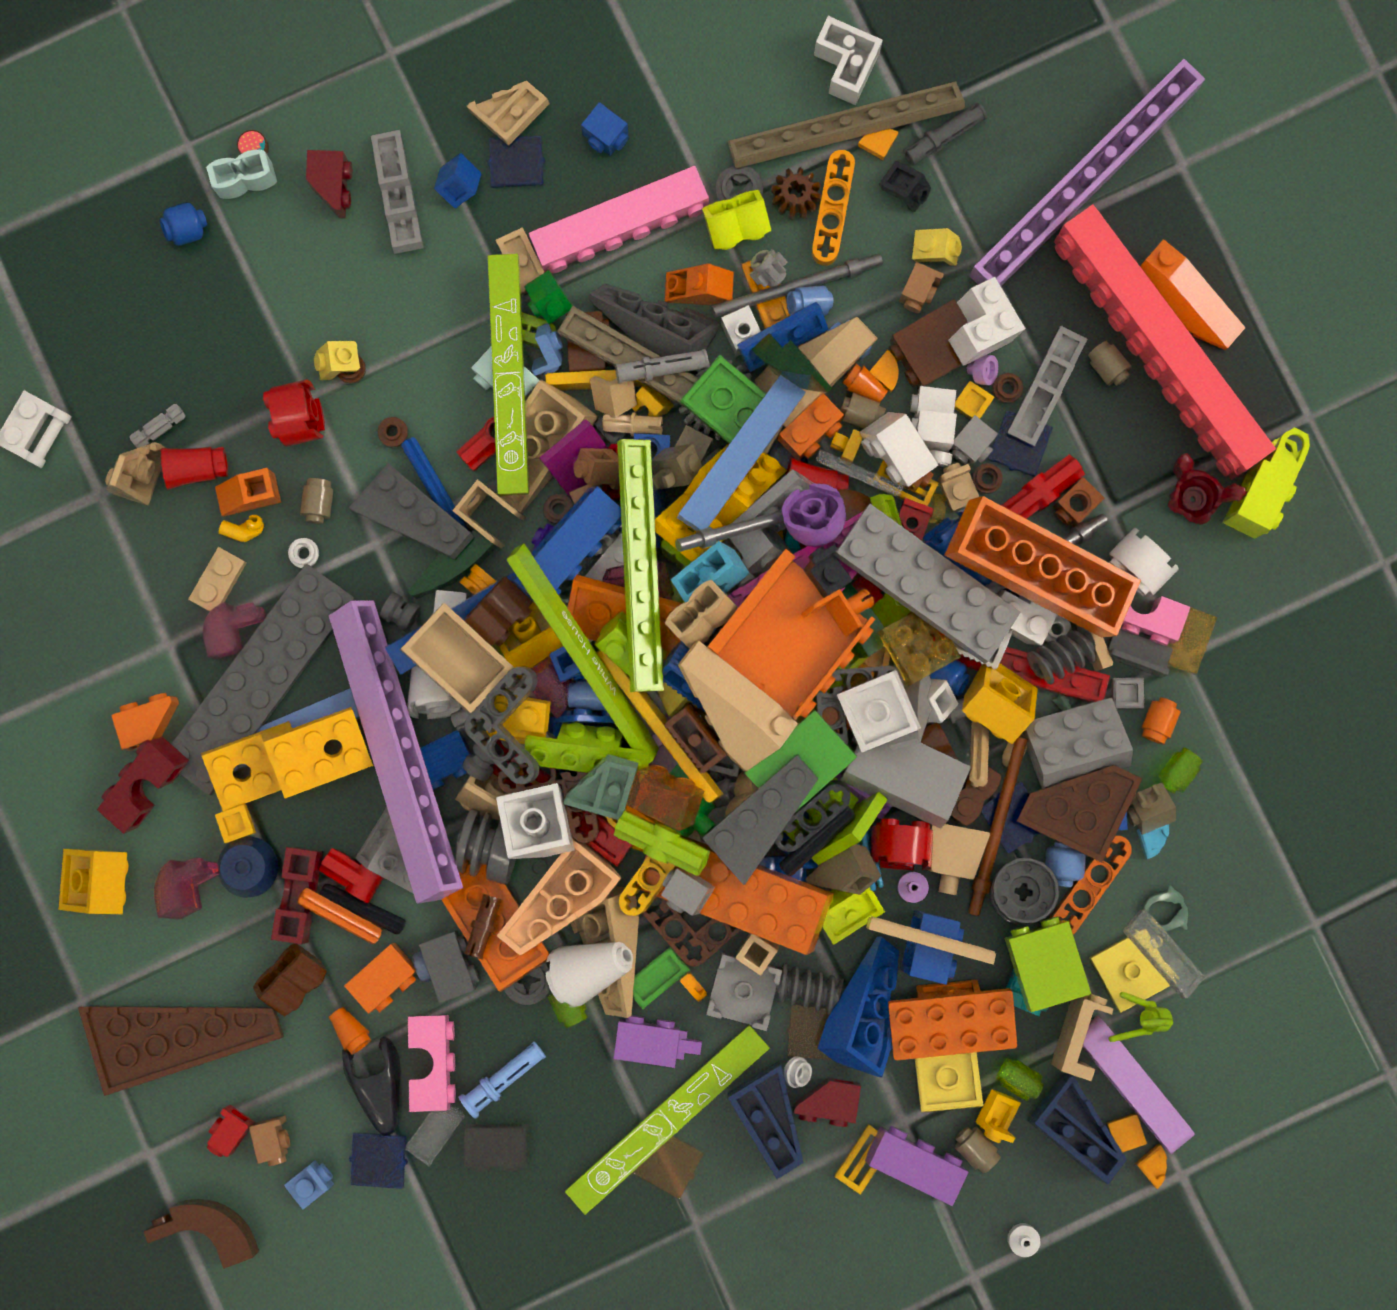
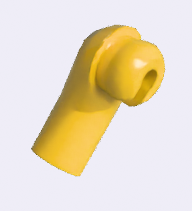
[218,515,264,542]

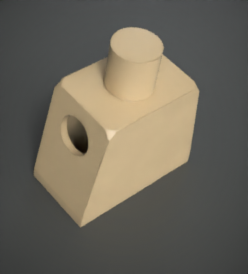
[928,824,990,895]

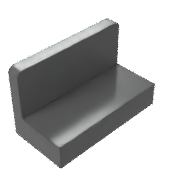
[1107,629,1173,678]

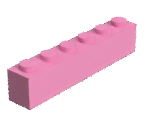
[529,166,709,274]

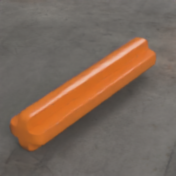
[297,888,382,944]

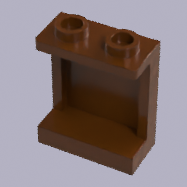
[889,299,968,390]

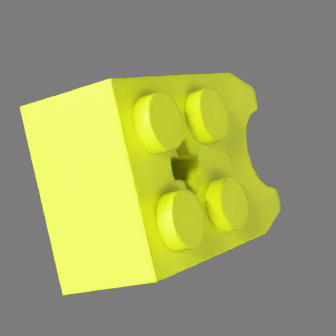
[1222,427,1310,539]

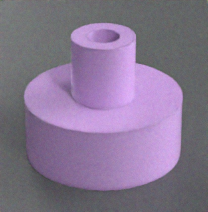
[967,355,998,385]
[897,872,929,903]

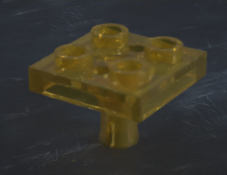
[877,613,961,686]

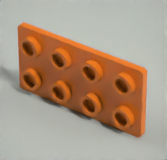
[888,979,1017,1060]

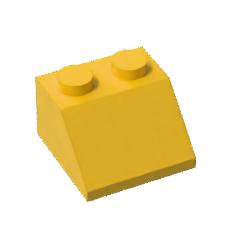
[499,603,563,679]
[962,663,1038,744]
[58,849,129,914]

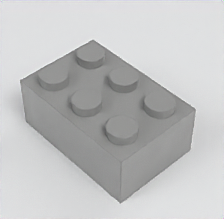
[1023,698,1133,789]

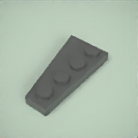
[349,463,474,560]
[702,754,818,885]

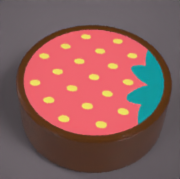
[237,130,269,154]

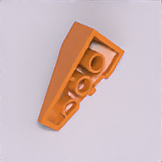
[1140,239,1245,350]

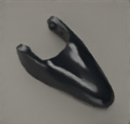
[342,1037,400,1136]

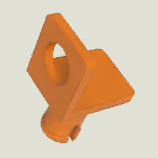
[801,589,874,636]

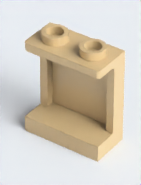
[1051,994,1114,1081]

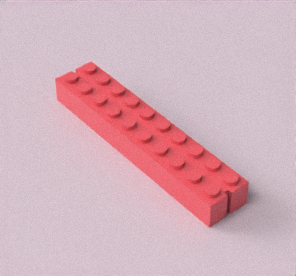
[1054,204,1276,480]

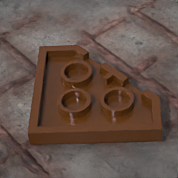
[1017,765,1143,863]

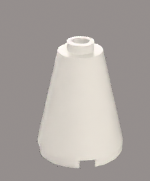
[407,665,461,719]
[546,942,633,1008]

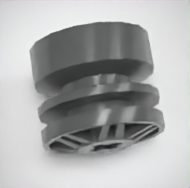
[455,809,516,885]
[990,858,1059,925]

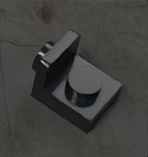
[879,161,931,212]
[804,544,852,598]

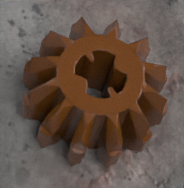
[771,167,822,220]

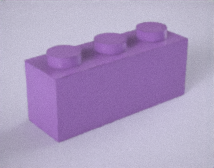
[865,1126,969,1206]

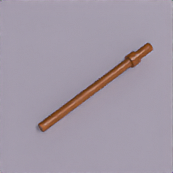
[968,737,1028,916]

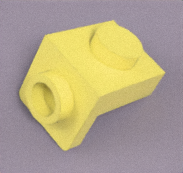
[912,228,962,266]
[314,341,360,380]

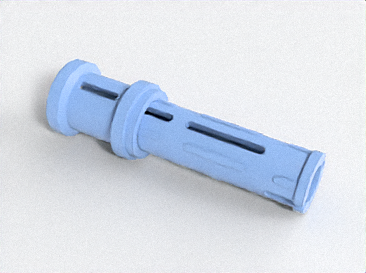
[459,1041,546,1119]

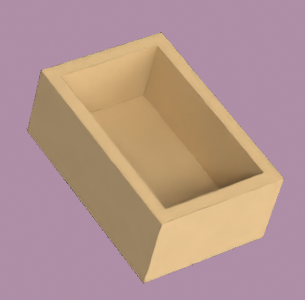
[400,603,513,713]

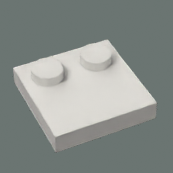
[837,670,921,753]

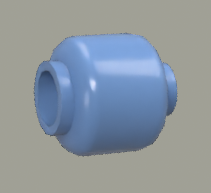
[1045,841,1086,887]

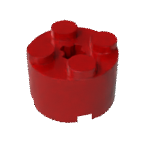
[263,379,325,447]
[870,819,933,870]

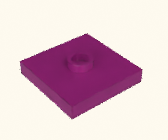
[539,419,608,498]

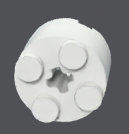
[1108,528,1179,597]

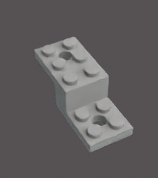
[725,469,815,596]

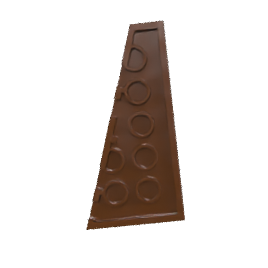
[78,1006,284,1096]

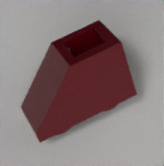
[306,150,353,218]
[793,1077,861,1127]

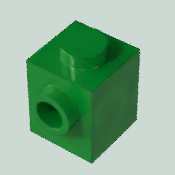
[524,270,572,324]

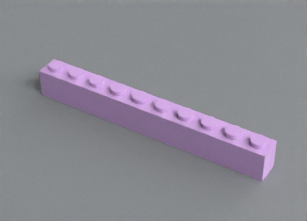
[969,59,1205,286]
[329,601,463,904]

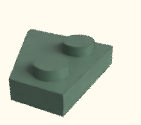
[563,754,638,820]

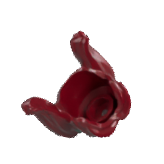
[1168,453,1247,525]

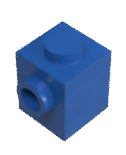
[581,102,629,156]

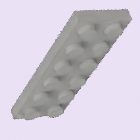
[834,504,1021,664]

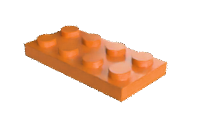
[567,575,683,660]
[441,864,550,992]

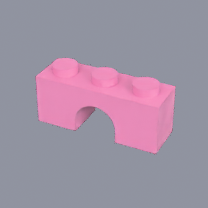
[1121,596,1190,646]
[408,1015,456,1112]

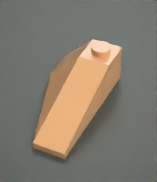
[497,839,621,956]

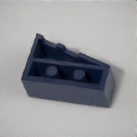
[727,1061,804,1179]
[1027,1072,1127,1184]

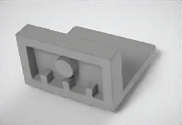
[355,807,413,893]

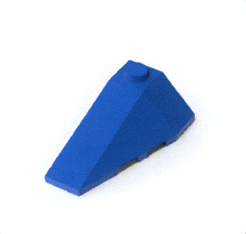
[817,937,899,1077]

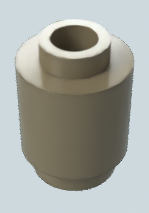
[1088,340,1132,386]
[840,393,886,429]
[300,478,334,524]
[955,1126,1001,1174]

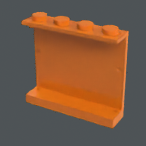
[708,549,875,720]

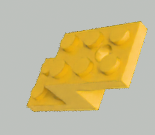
[655,444,787,562]
[201,707,373,811]

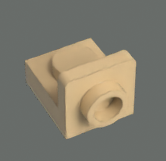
[938,463,979,513]

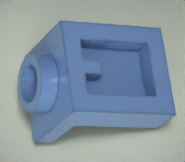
[284,1160,334,1210]

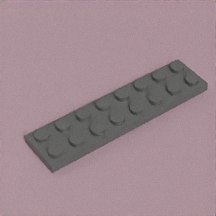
[171,564,357,795]

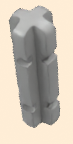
[130,404,186,448]

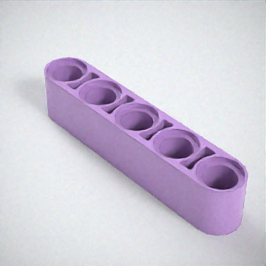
[1082,1016,1195,1154]

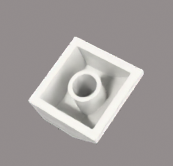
[496,783,575,859]

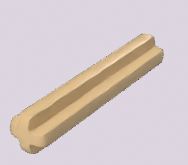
[969,721,989,787]

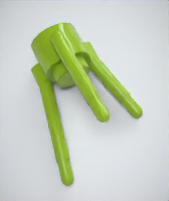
[1109,992,1173,1042]

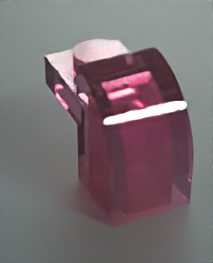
[202,602,266,660]
[525,656,573,719]
[154,858,219,919]

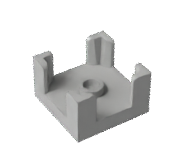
[706,952,782,1031]

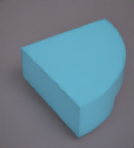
[1137,824,1169,859]

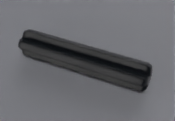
[779,806,856,876]
[319,884,406,934]

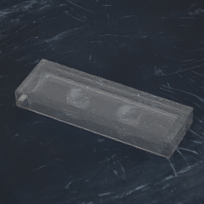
[816,449,904,497]
[1122,909,1205,999]

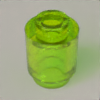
[1158,747,1203,794]
[547,994,588,1028]
[996,1058,1044,1102]

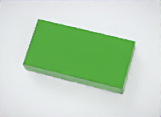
[633,946,690,1009]

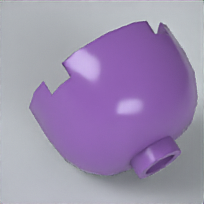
[782,483,846,547]

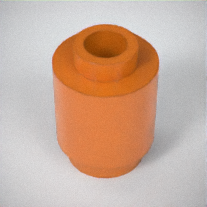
[1141,697,1181,745]

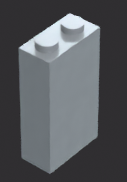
[840,736,971,829]

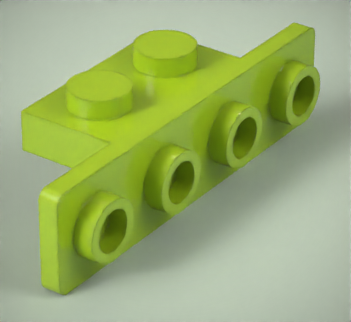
[525,722,650,780]

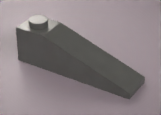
[588,284,720,372]

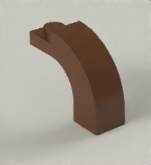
[144,1199,259,1269]

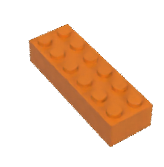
[944,496,1141,638]
[636,835,834,955]

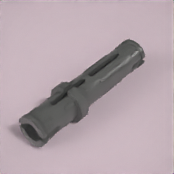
[903,102,987,166]

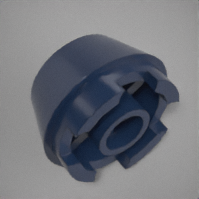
[217,836,278,898]

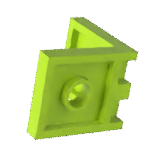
[783,791,888,865]

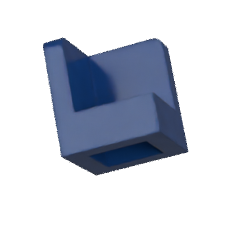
[434,153,481,208]

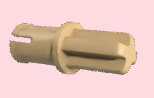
[602,412,663,436]

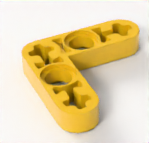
[606,801,677,916]

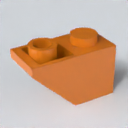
[665,263,734,305]
[215,468,281,517]
[111,693,179,751]

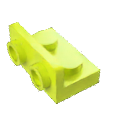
[822,887,885,945]

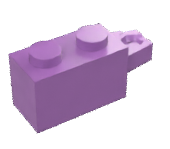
[613,1015,702,1068]

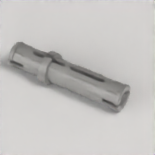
[615,349,709,384]

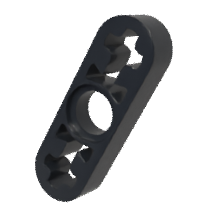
[775,780,850,852]

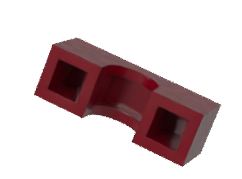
[97,736,189,834]
[271,847,323,944]

